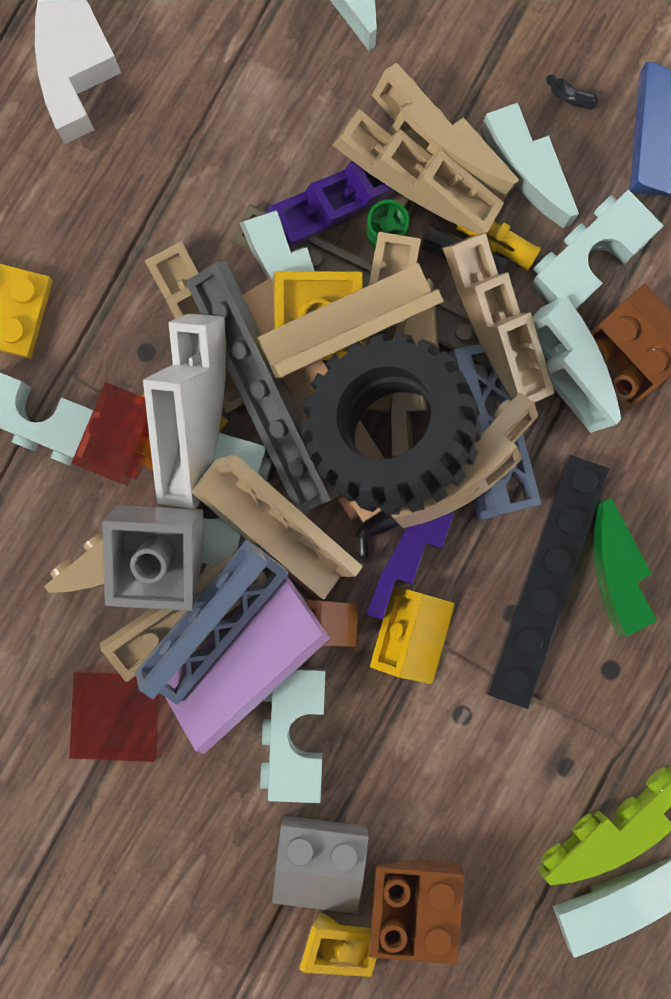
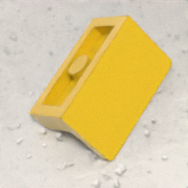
[370,586,454,684]

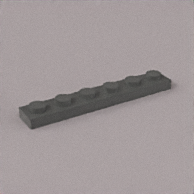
[186,260,339,513]

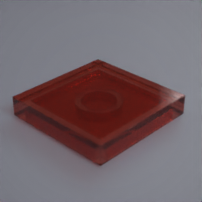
[69,671,160,762]

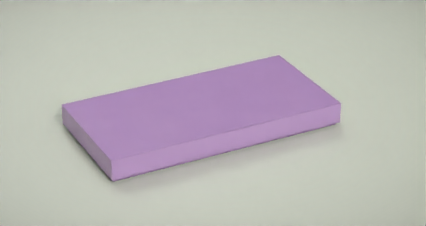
[165,576,330,754]

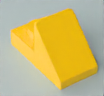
[299,913,377,977]

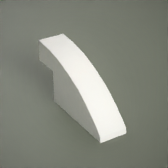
[35,0,121,144]
[143,314,226,509]

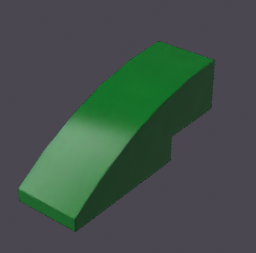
[593,498,657,637]

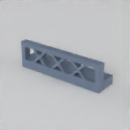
[447,344,542,521]
[135,539,289,705]

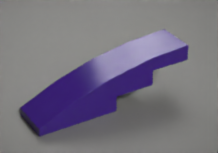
[266,161,400,248]
[365,510,455,620]

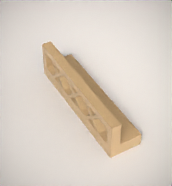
[257,263,444,378]
[191,454,363,600]
[100,550,268,682]

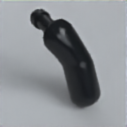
[546,74,598,110]
[355,513,399,558]

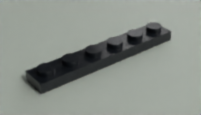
[486,455,610,709]

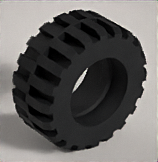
[301,333,481,515]

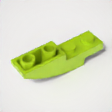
[537,765,671,886]

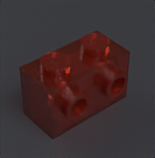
[71,382,149,486]

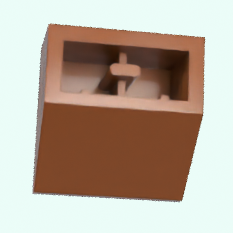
[590,283,671,412]
[369,859,465,965]

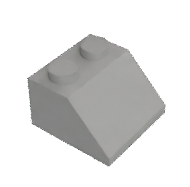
[102,505,203,611]
[272,816,369,914]

